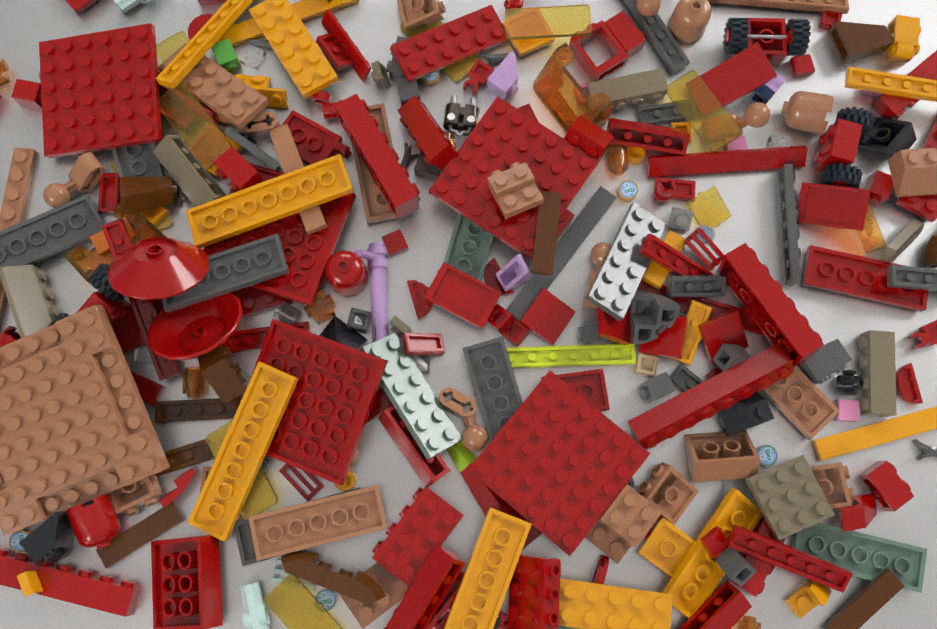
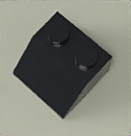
[19,511,74,563]

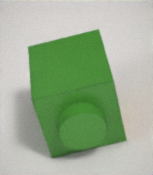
[211,38,242,73]

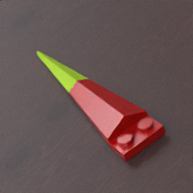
[447,441,542,550]

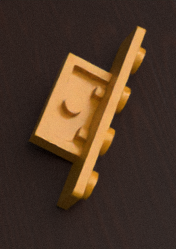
[234,74,288,108]

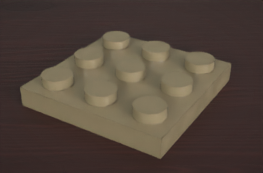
[745,455,835,541]

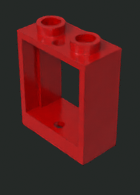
[568,20,629,82]

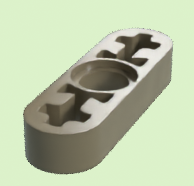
[881,219,924,263]

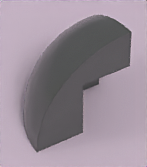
[629,290,680,344]

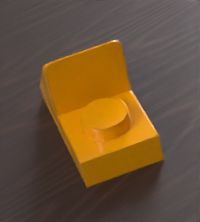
[783,579,832,619]

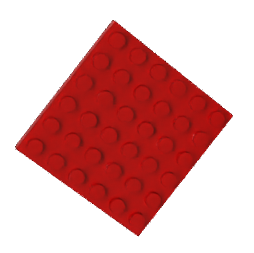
[39,23,162,159]
[428,96,599,260]
[203,163,356,306]
[249,319,388,486]
[468,370,651,556]

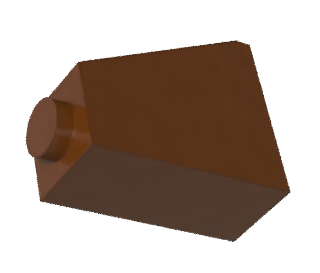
[828,21,893,65]
[120,177,177,215]

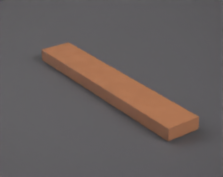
[269,124,327,235]

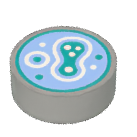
[756,445,778,466]

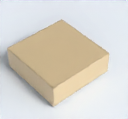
[634,352,659,378]

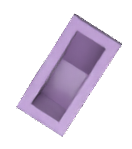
[487,51,518,101]
[495,254,533,292]

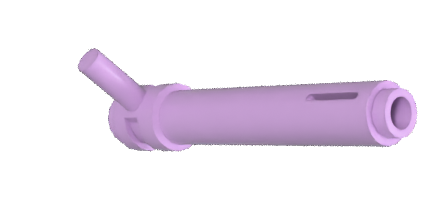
[355,242,389,343]

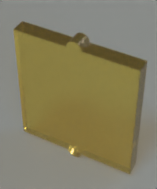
[686,186,731,229]

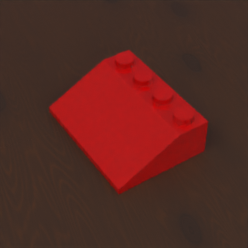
[151,535,223,629]

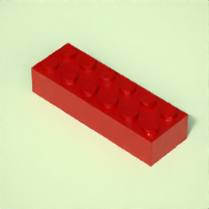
[335,93,421,220]
[717,243,824,369]

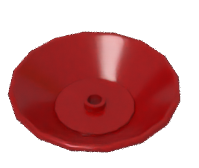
[107,237,209,300]
[148,292,243,360]

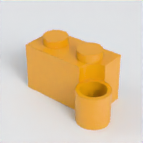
[886,15,921,62]

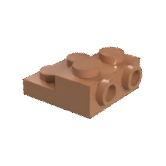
[397,0,446,31]
[487,162,544,219]
[639,462,699,525]
[810,462,855,509]
[109,475,163,516]

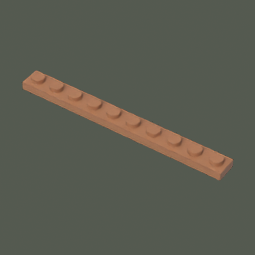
[0,147,38,332]

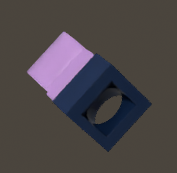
[748,70,786,104]

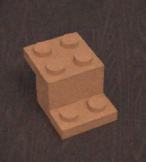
[585,484,662,564]

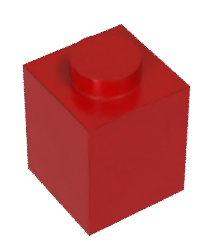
[11,79,42,110]
[864,170,893,205]

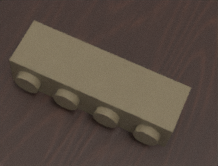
[584,68,669,114]
[153,135,226,207]
[859,330,897,417]

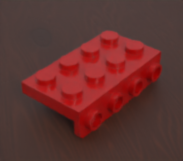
[372,486,464,588]
[507,554,561,629]

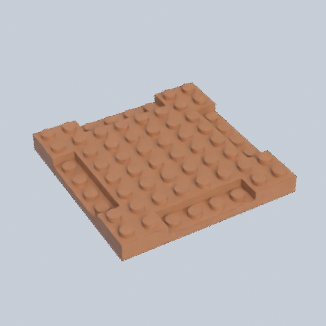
[0,305,170,536]

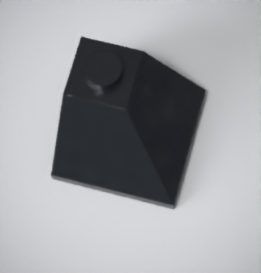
[858,117,917,153]
[320,316,368,350]
[717,392,775,436]

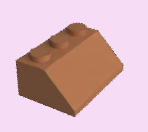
[888,148,937,197]
[684,430,760,482]

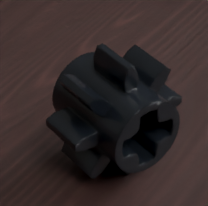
[836,369,863,395]

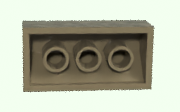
[0,264,59,338]

